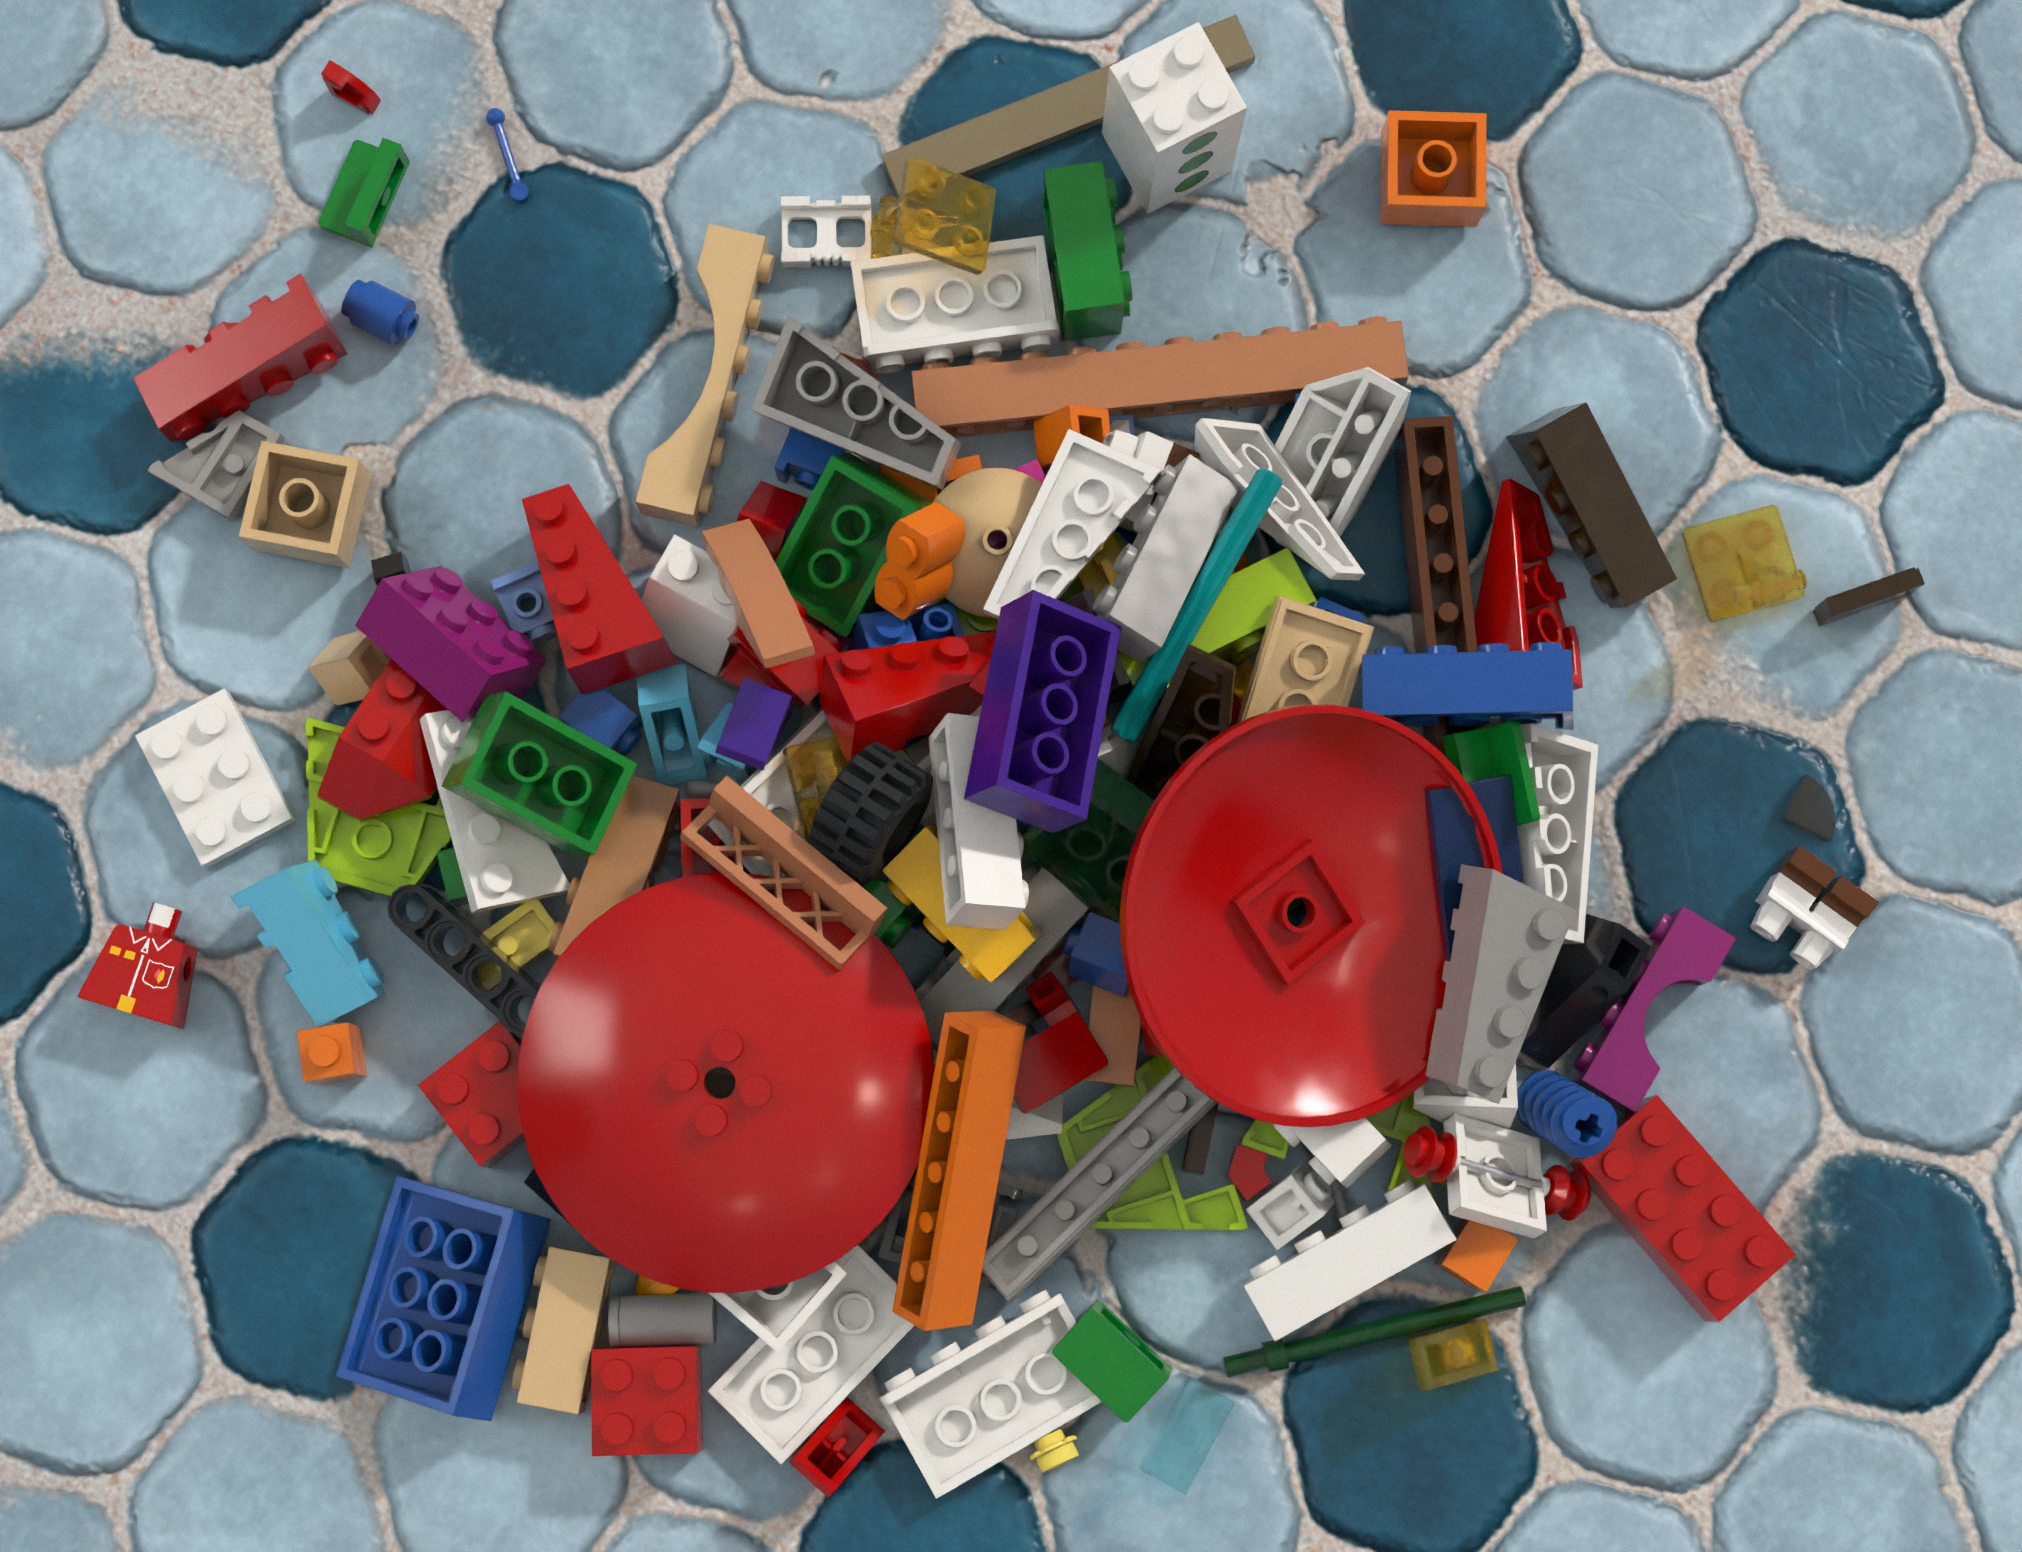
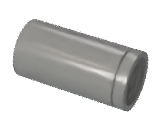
[608,1293,717,1348]

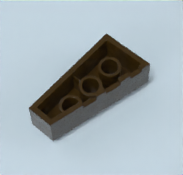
[1506,402,1677,608]

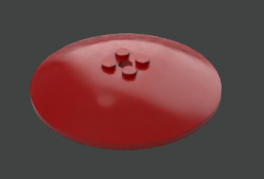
[1120,704,1503,1127]
[517,873,935,1293]

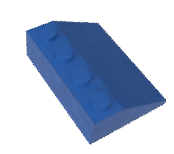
[336,1176,551,1421]

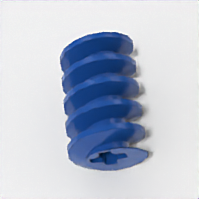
[1516,1070,1617,1158]

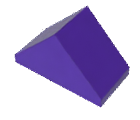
[715,678,793,770]

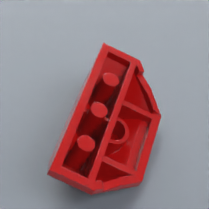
[317,659,448,822]

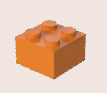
[1380,110,1487,227]

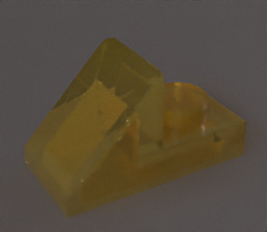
[1407,1319,1498,1392]

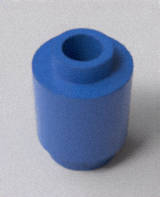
[341,280,419,345]

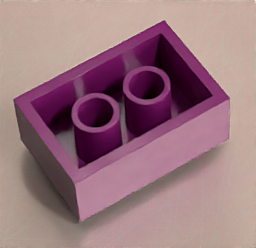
[355,566,547,722]

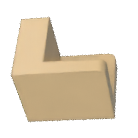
[307,631,391,705]

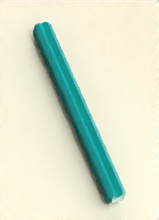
[1111,468,1282,742]

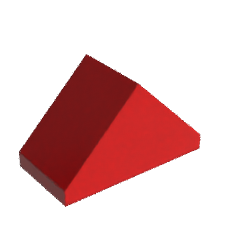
[737,481,807,562]
[789,1397,885,1498]

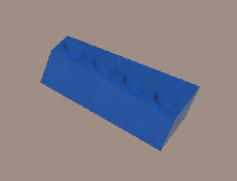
[1362,642,1574,730]

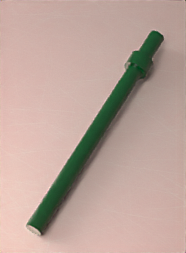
[1223,1286,1526,1378]

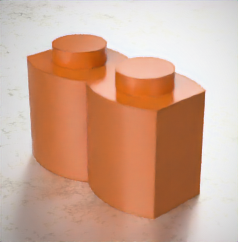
[874,502,965,621]

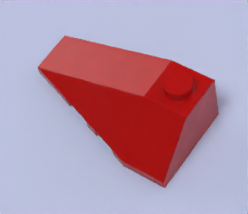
[1474,478,1583,690]

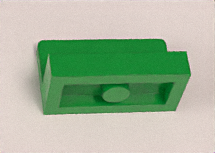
[318,138,410,248]
[1443,720,1540,826]
[1052,1298,1173,1422]

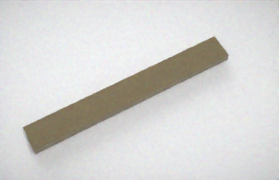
[881,15,1255,203]

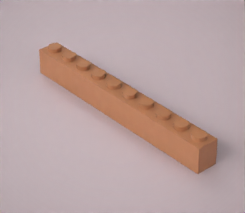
[911,316,1409,438]

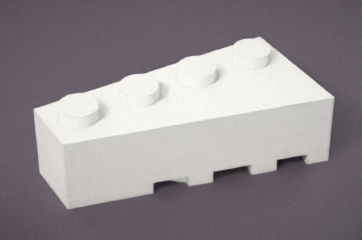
[1517,723,1598,944]

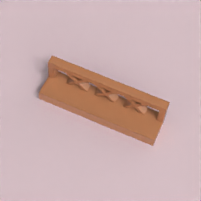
[680,776,887,971]

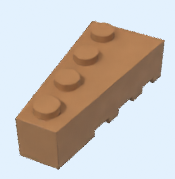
[548,775,680,962]

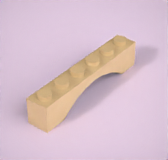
[635,223,775,527]

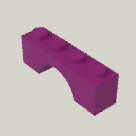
[1573,906,1736,1115]

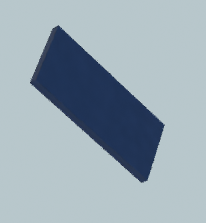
[1425,775,1524,962]

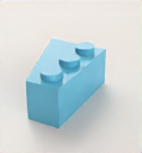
[230,859,386,1027]

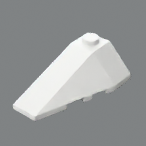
[1194,418,1365,581]

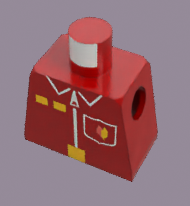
[78,902,197,1029]

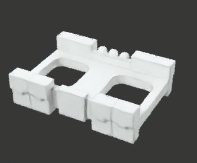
[781,195,872,268]

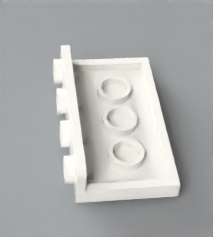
[851,235,1060,374]
[879,1289,1102,1499]

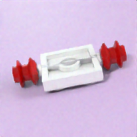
[1403,1113,1591,1239]

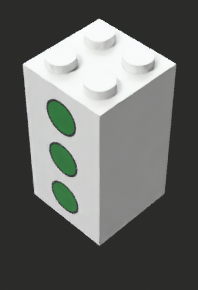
[1102,22,1247,214]

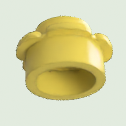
[1029,1429,1079,1473]

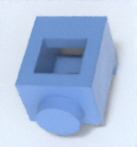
[490,561,557,645]

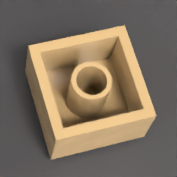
[239,441,371,568]

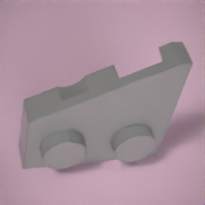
[147,410,285,522]

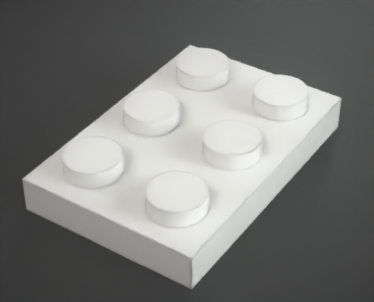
[135,688,296,868]

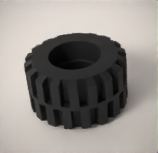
[808,741,933,886]

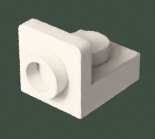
[1245,1163,1335,1250]

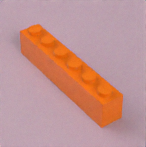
[892,1010,1026,1331]

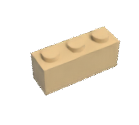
[512,1247,615,1414]

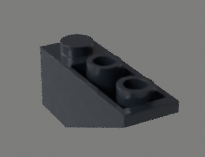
[1520,914,1651,1069]

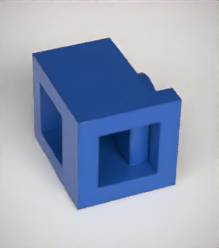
[774,428,850,491]

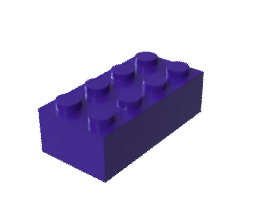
[964,590,1121,833]

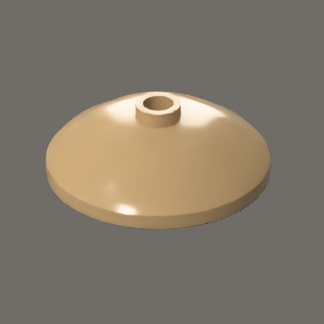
[932,468,1042,618]

